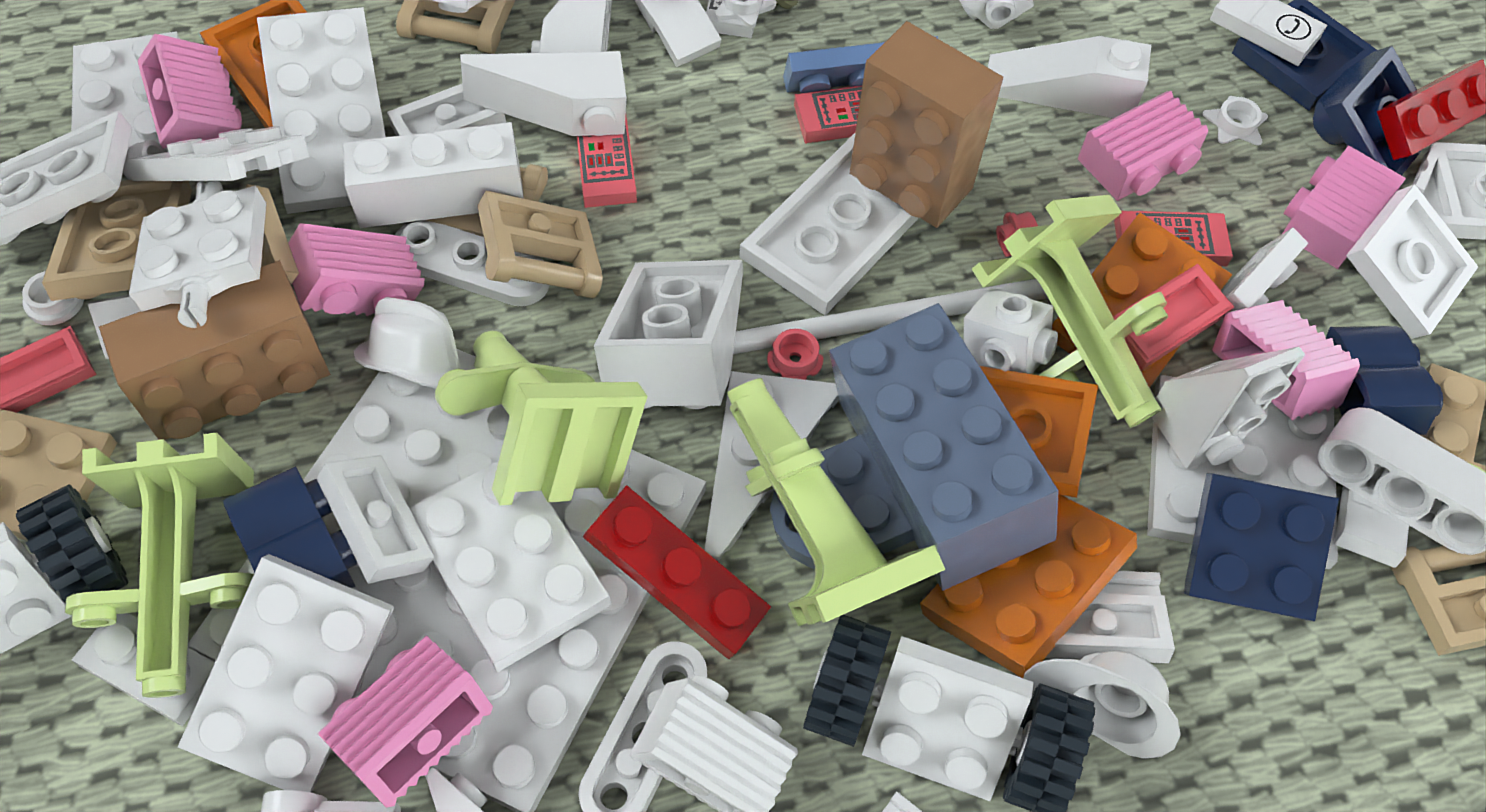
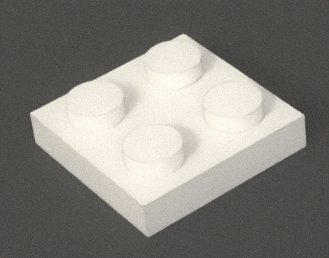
[1346,184,1478,339]

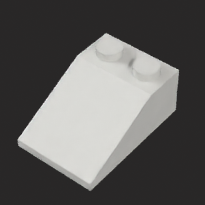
[594,260,743,409]

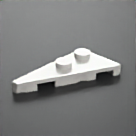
[705,371,839,561]

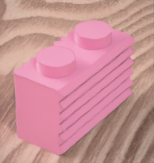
[137,34,242,149]
[1078,91,1208,201]
[1282,145,1406,269]
[288,223,425,316]
[1212,300,1360,421]
[317,635,493,808]

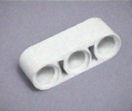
[1318,407,1486,555]

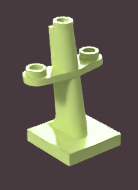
[972,195,1169,428]
[435,331,648,505]
[727,378,945,626]
[65,433,254,698]

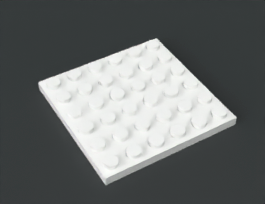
[188,371,706,812]

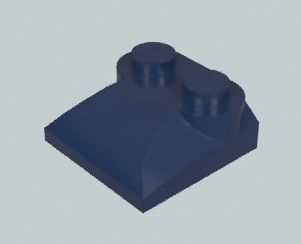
[1313,46,1423,176]

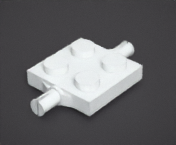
[129,181,266,328]

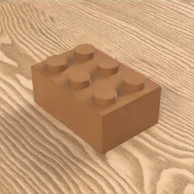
[849,21,1004,228]
[99,260,331,440]

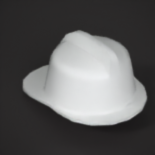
[354,297,476,389]
[1023,650,1181,759]

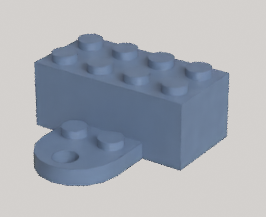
[770,303,1059,591]

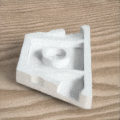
[126,127,309,181]
[1412,142,1486,240]

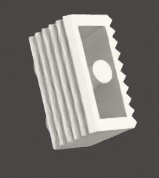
[630,675,798,812]

